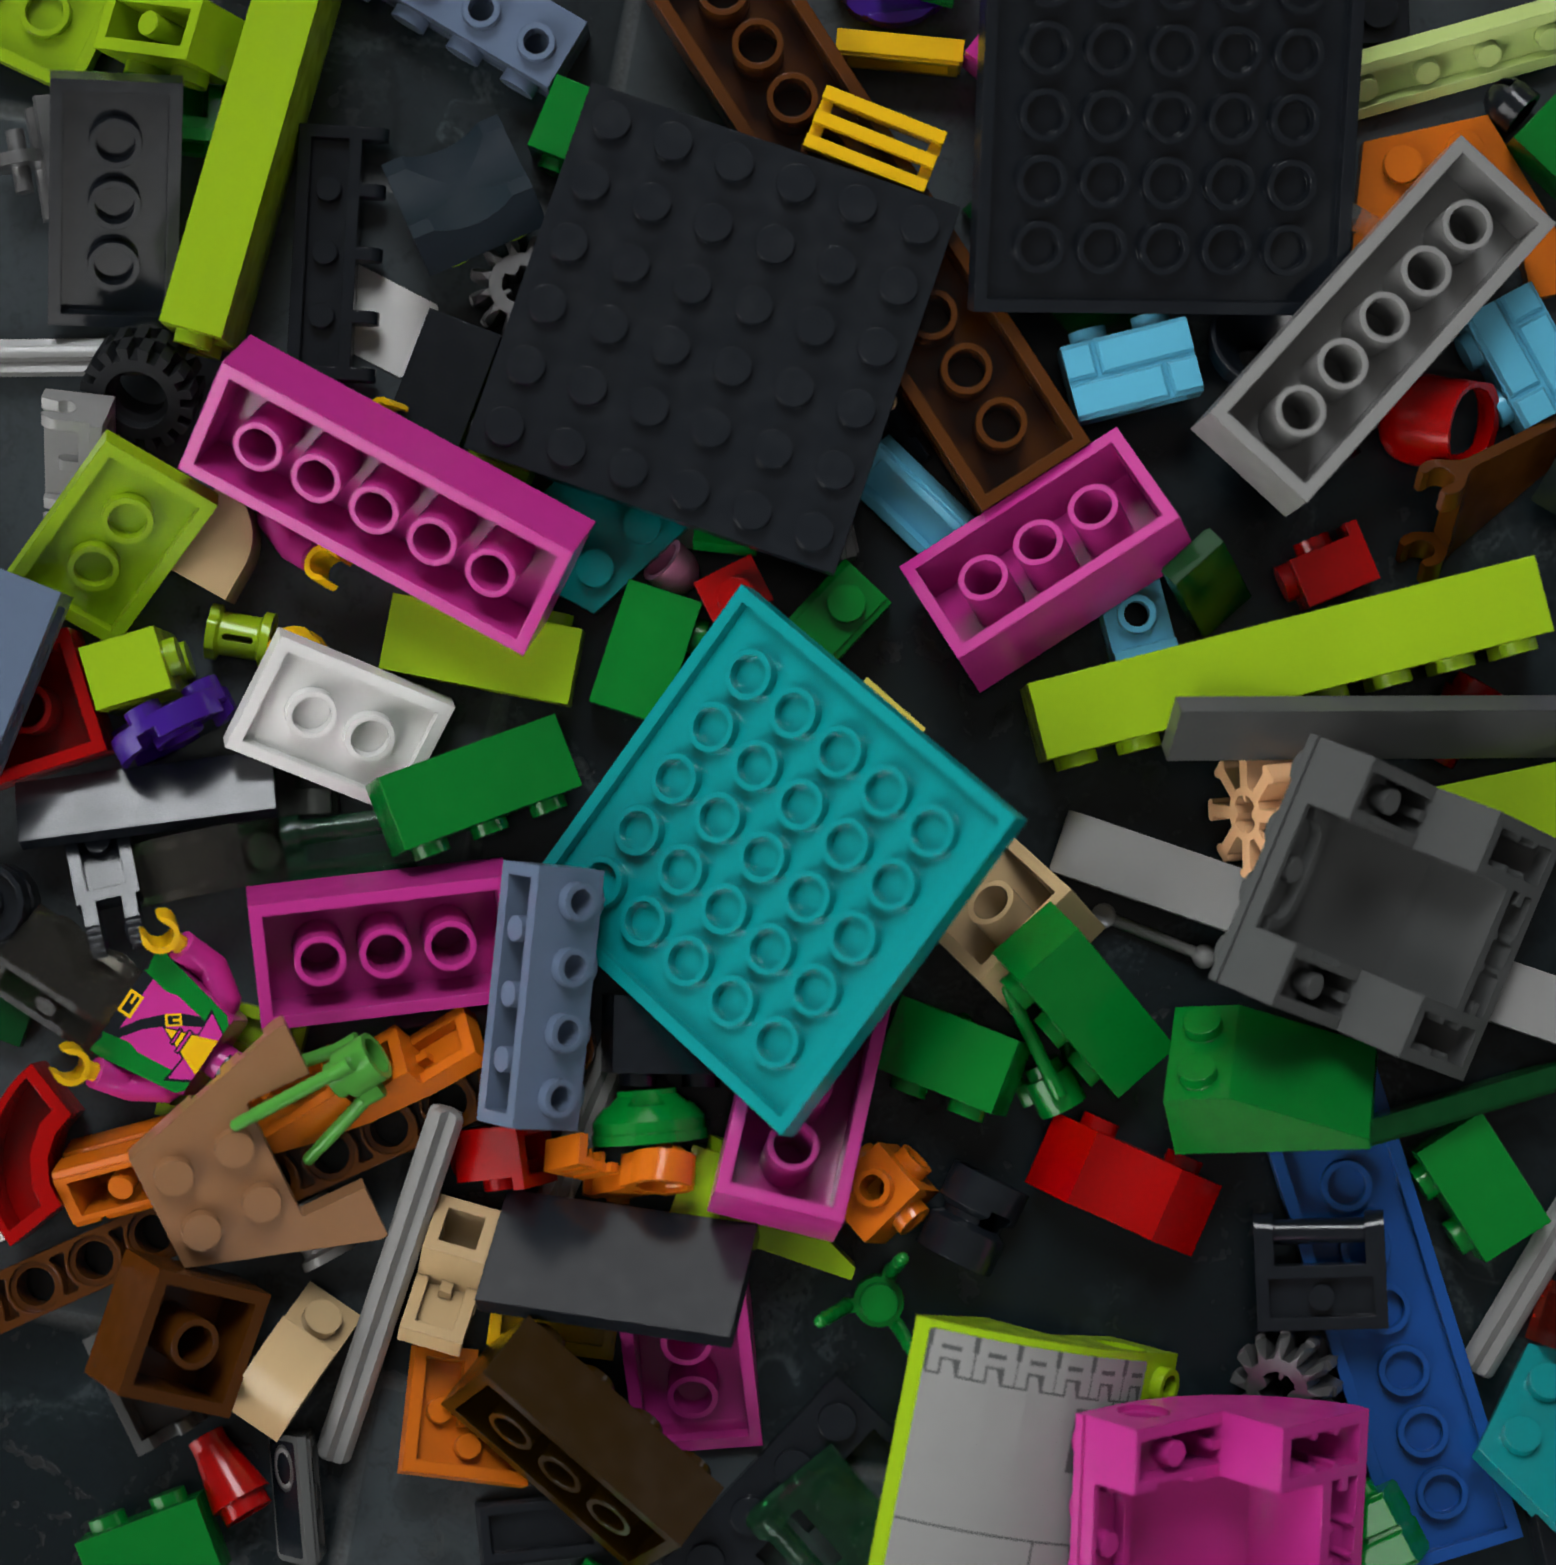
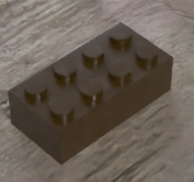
[441,1315,724,1565]

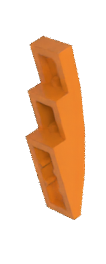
[248,1007,484,1154]

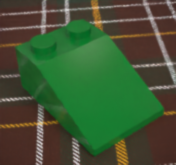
[1163,1005,1378,1154]

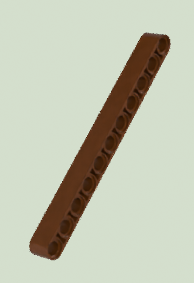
[0,1030,597,1334]

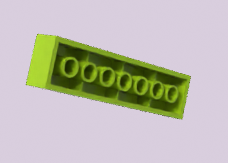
[1020,555,1554,772]

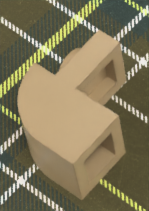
[172,489,261,605]
[397,1193,501,1357]
[232,1281,360,1442]

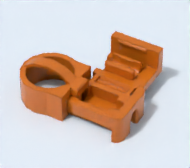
[543,1132,696,1204]

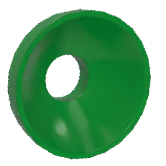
[591,1087,709,1147]

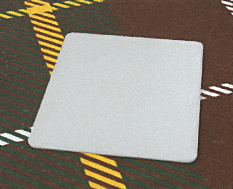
[354,265,439,377]

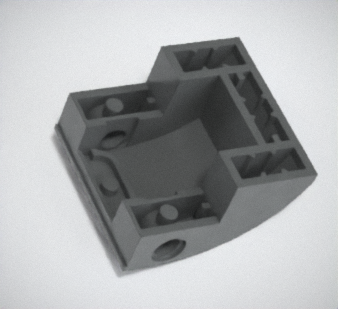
[1208,733,1556,1081]

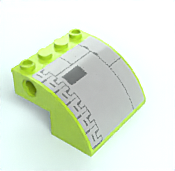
[868,1315,1180,1565]

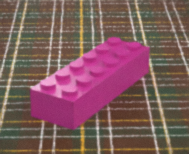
[178,334,596,655]

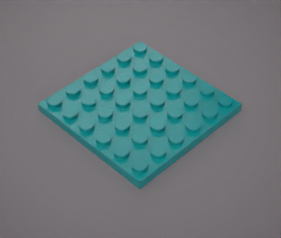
[543,584,1028,1137]

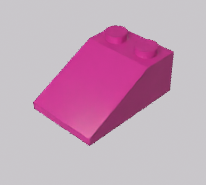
[620,1281,763,1451]

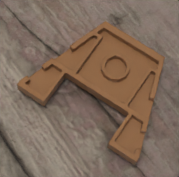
[128,1015,388,1268]

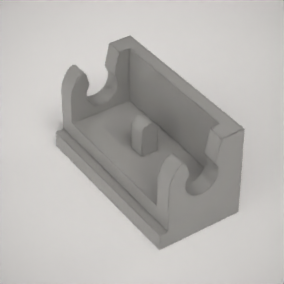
[41,388,116,519]

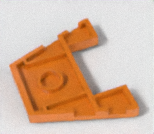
[1350,115,1556,300]

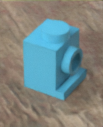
[1098,578,1178,662]

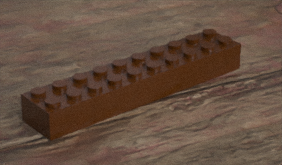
[645,0,1091,516]

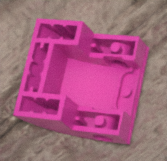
[1067,1395,1369,1565]

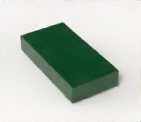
[1161,528,1251,638]

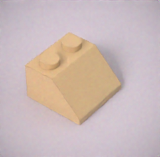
[938,838,1106,1015]

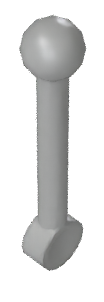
[1091,903,1215,969]

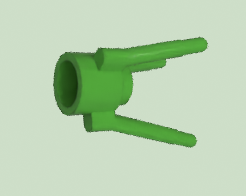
[230,1032,392,1165]

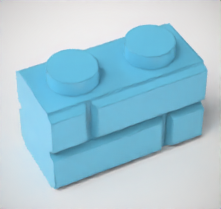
[1454,281,1556,434]
[1057,314,1204,426]

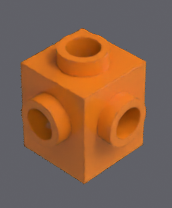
[844,1142,939,1244]

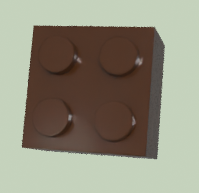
[84,1248,271,1419]

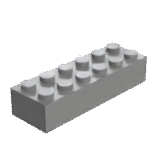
[1191,135,1556,517]

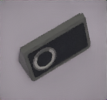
[268,1427,327,1565]

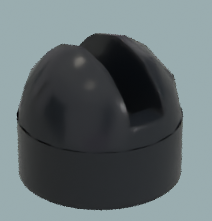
[1483,77,1541,135]

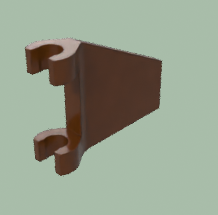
[1395,415,1556,584]

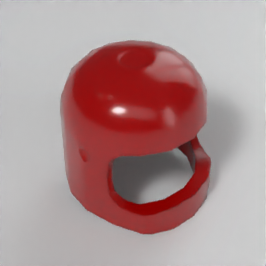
[1378,373,1499,467]

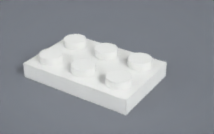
[223,627,456,805]

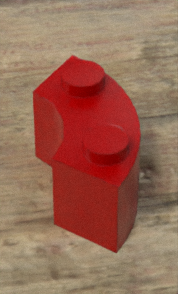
[0,1060,85,1247]
[1025,1111,1222,1256]

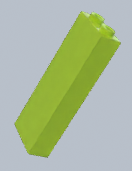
[159,0,342,361]

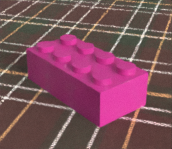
[899,427,1192,693]
[246,857,503,1029]
[707,1004,892,1242]

